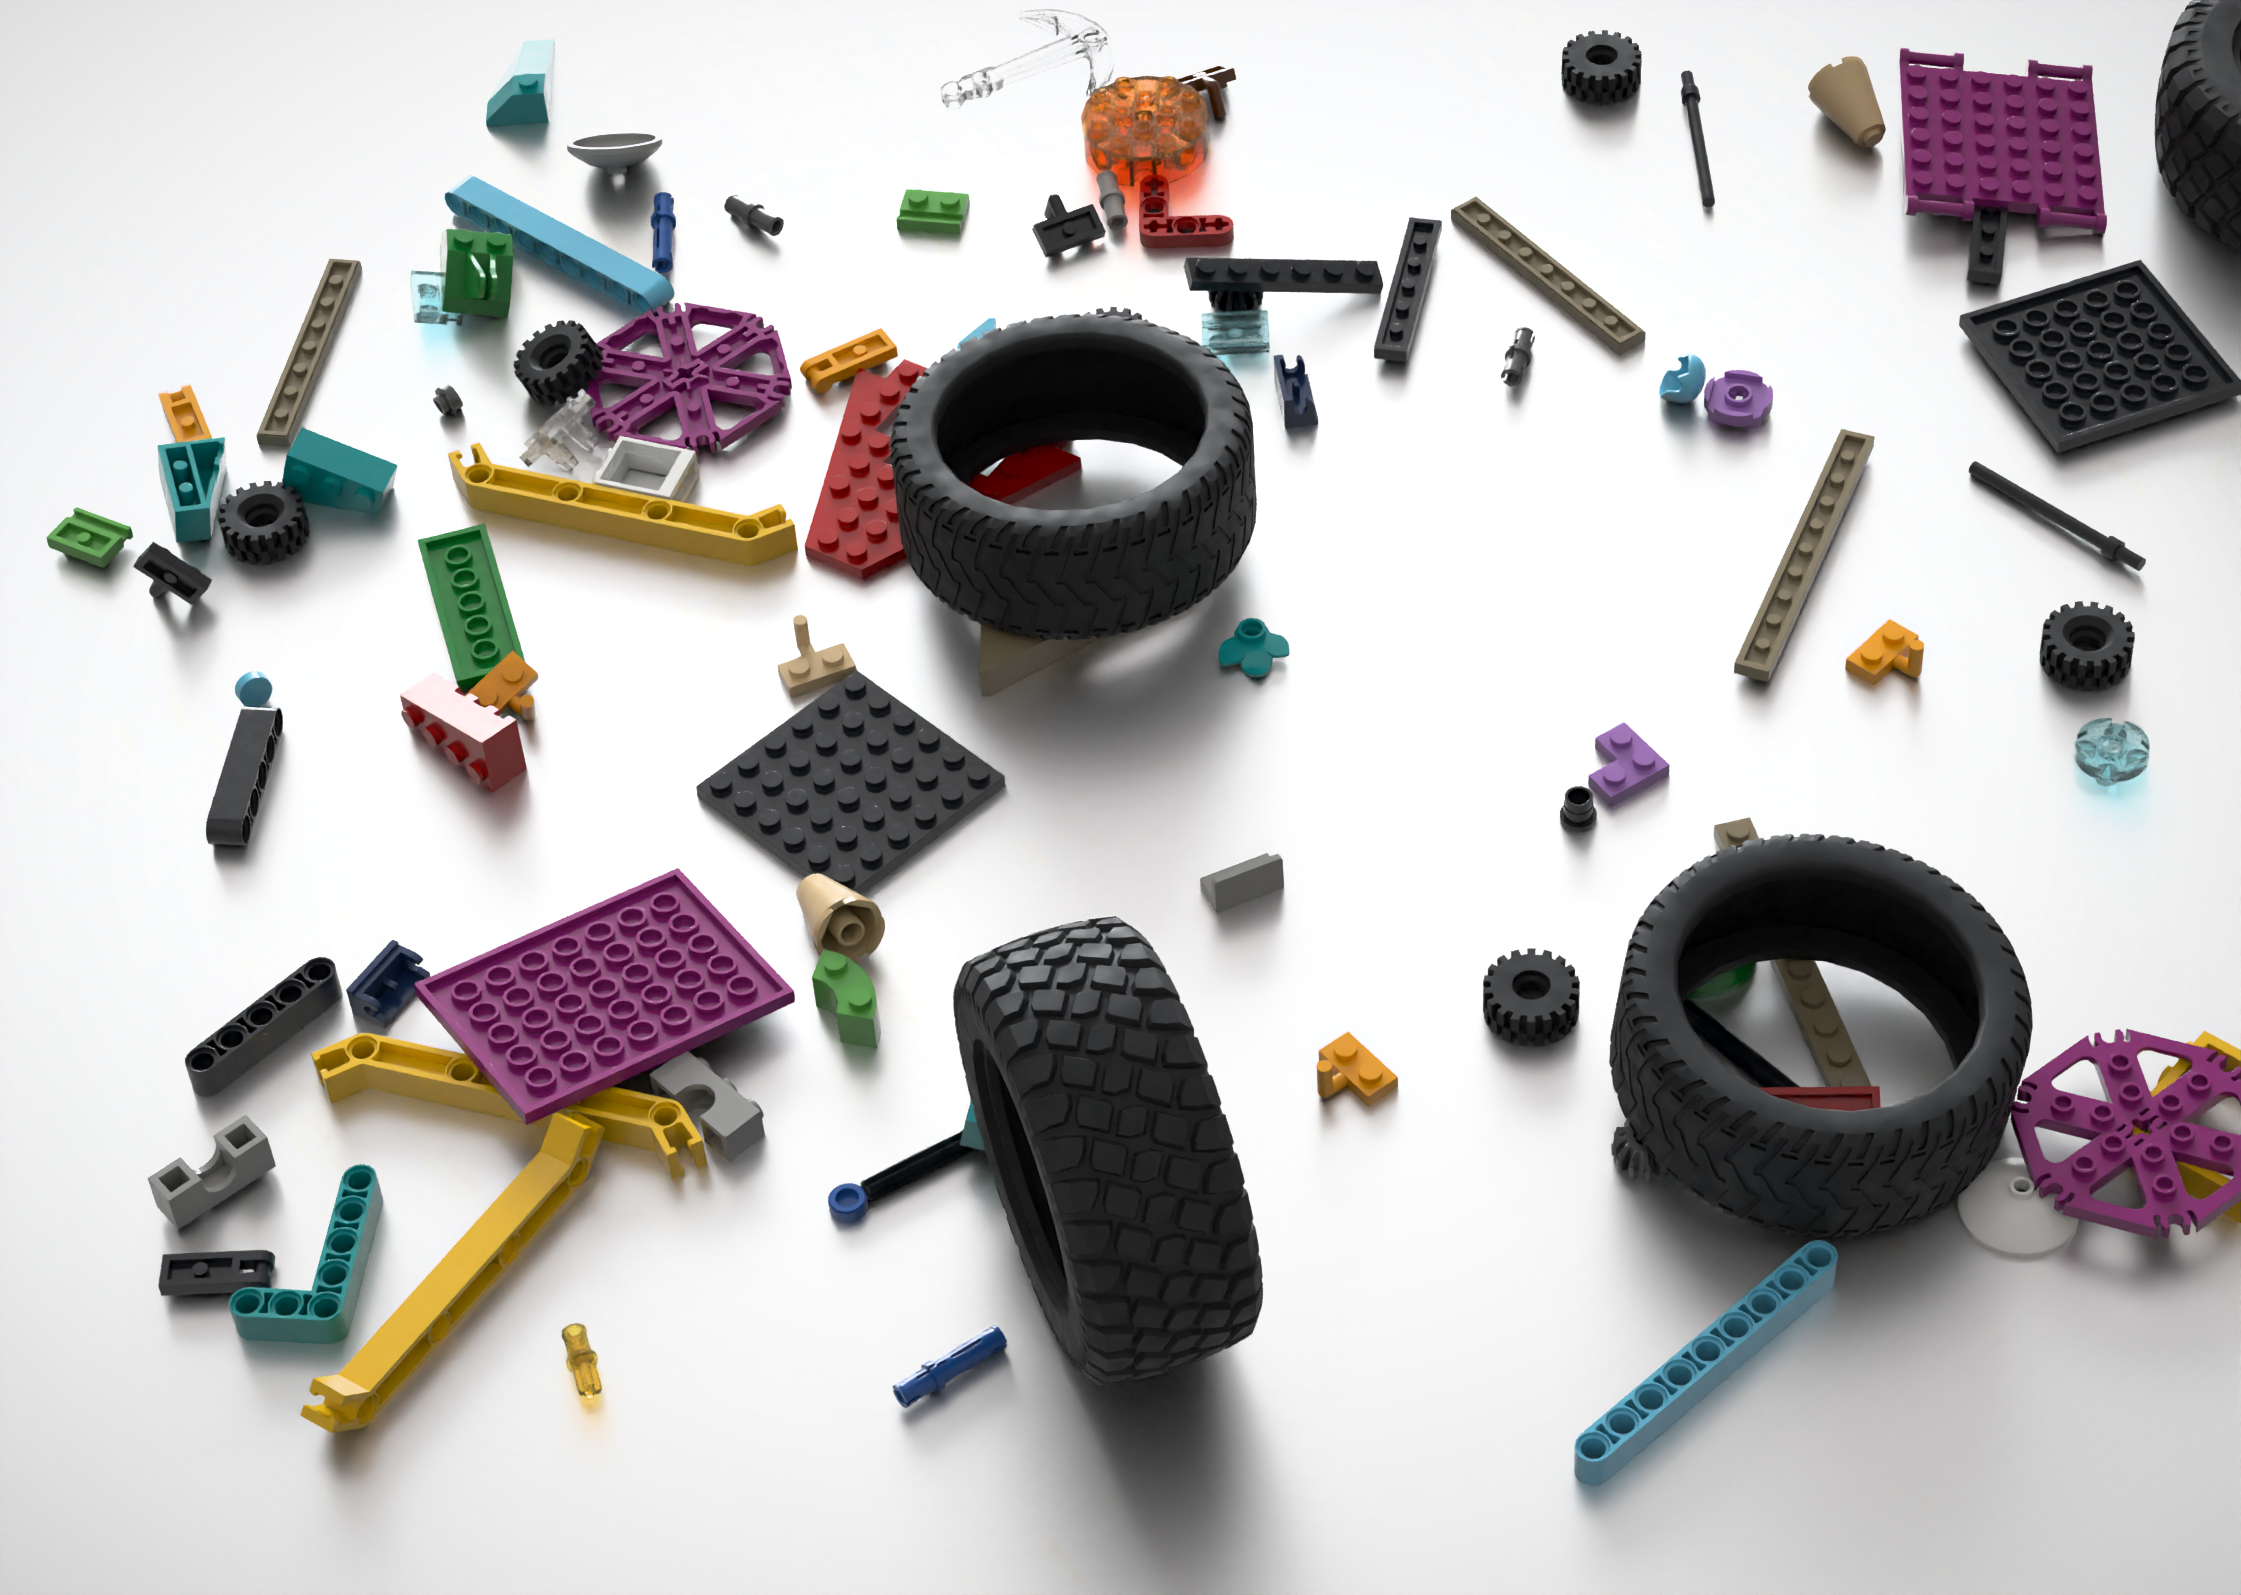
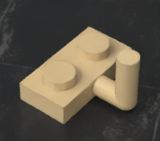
[777,615,857,698]

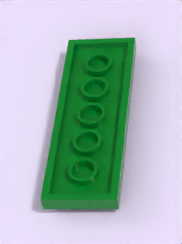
[417,524,526,690]

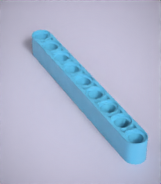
[444,175,675,315]
[1574,1240,1838,1486]

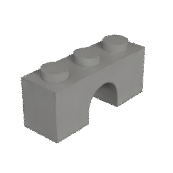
[650,1051,765,1162]
[147,1115,276,1230]

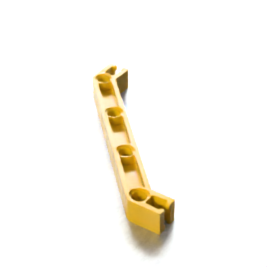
[448,442,798,566]
[311,1033,707,1179]
[300,1112,605,1433]

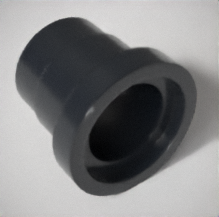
[1560,786,1597,833]

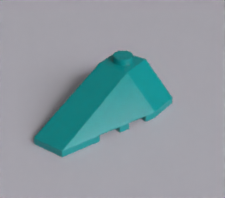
[486,39,555,127]

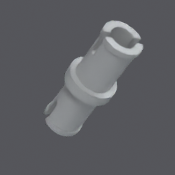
[1096,170,1128,230]

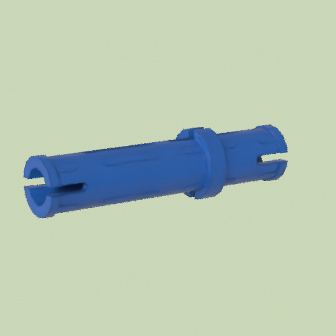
[651,192,676,273]
[892,1325,1007,1408]

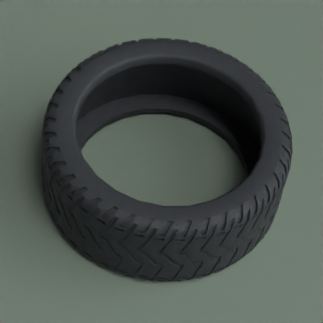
[890,314,1257,640]
[1609,833,2033,1237]

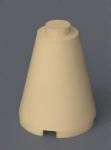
[1807,56,1886,147]
[796,874,885,963]

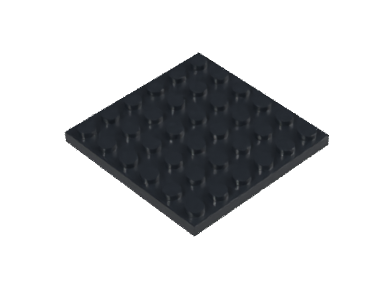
[1959,259,2241,453]
[696,670,1006,895]

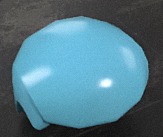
[1658,352,1706,405]

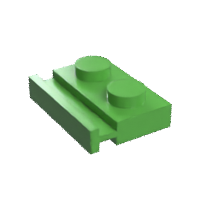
[896,189,970,234]
[46,507,134,568]

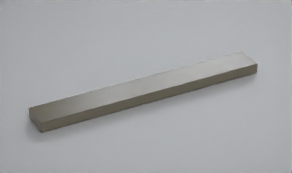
[1451,196,1646,355]
[256,258,362,447]

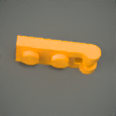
[800,328,898,394]
[158,383,212,443]

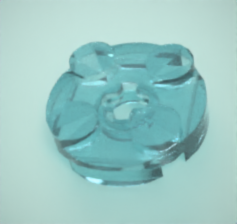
[2073,718,2150,786]

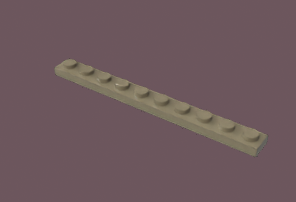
[1734,428,1875,682]
[1714,817,1872,1087]

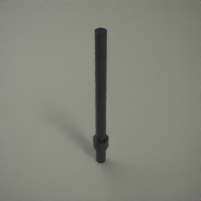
[1680,70,1715,207]
[1968,461,2146,571]

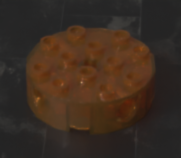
[1080,75,1210,186]

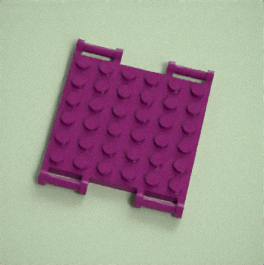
[1897,47,2107,234]

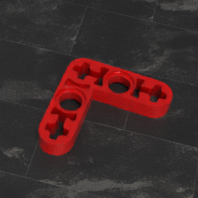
[1139,174,1234,249]

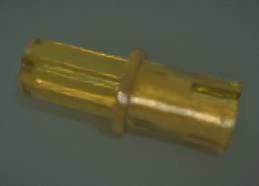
[561,1323,602,1399]

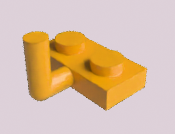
[1845,619,1924,685]
[464,650,539,721]
[1316,1032,1398,1107]

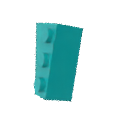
[282,427,398,515]
[157,437,227,543]

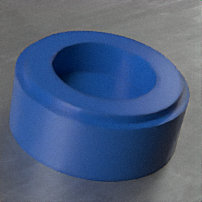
[828,1183,868,1223]

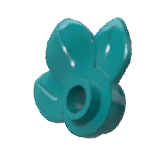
[1218,618,1290,678]

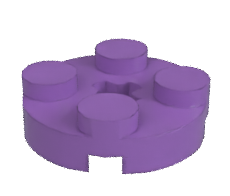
[1704,370,1773,429]

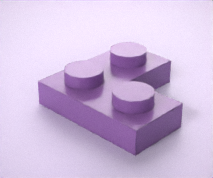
[1588,722,1670,807]

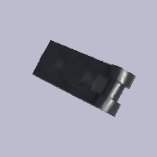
[158,1250,275,1296]

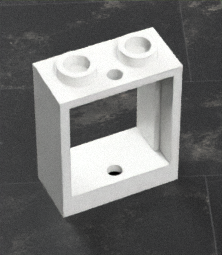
[592,436,700,503]

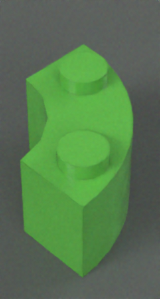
[812,949,881,1049]

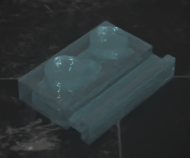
[409,270,463,326]
[1201,310,1270,355]

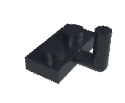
[1032,193,1106,258]
[133,541,212,605]

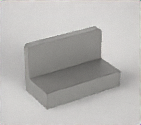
[1200,853,1284,913]

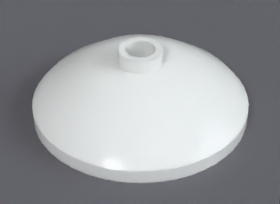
[1957,1158,2079,1259]

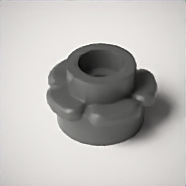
[433,384,463,416]

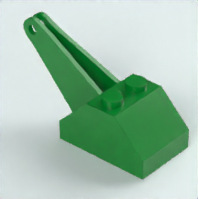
[439,229,513,318]

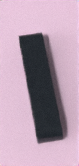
[206,706,283,846]
[185,957,342,1097]

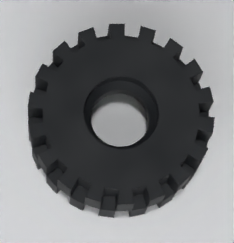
[1561,30,1642,105]
[514,320,604,406]
[218,481,310,565]
[2039,601,2135,691]
[1483,948,1580,1047]

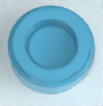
[235,671,273,706]

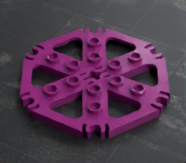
[586,302,793,456]
[2010,1029,2241,1239]

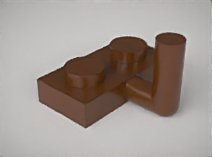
[1165,63,1237,118]

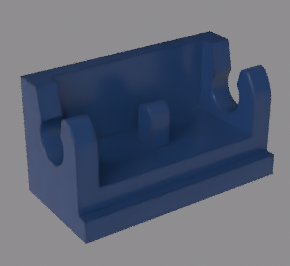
[1273,354,1319,429]
[346,939,431,1029]

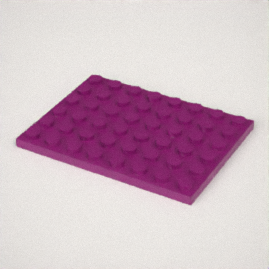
[414,868,795,1125]

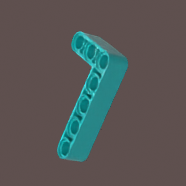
[229,1164,383,1344]

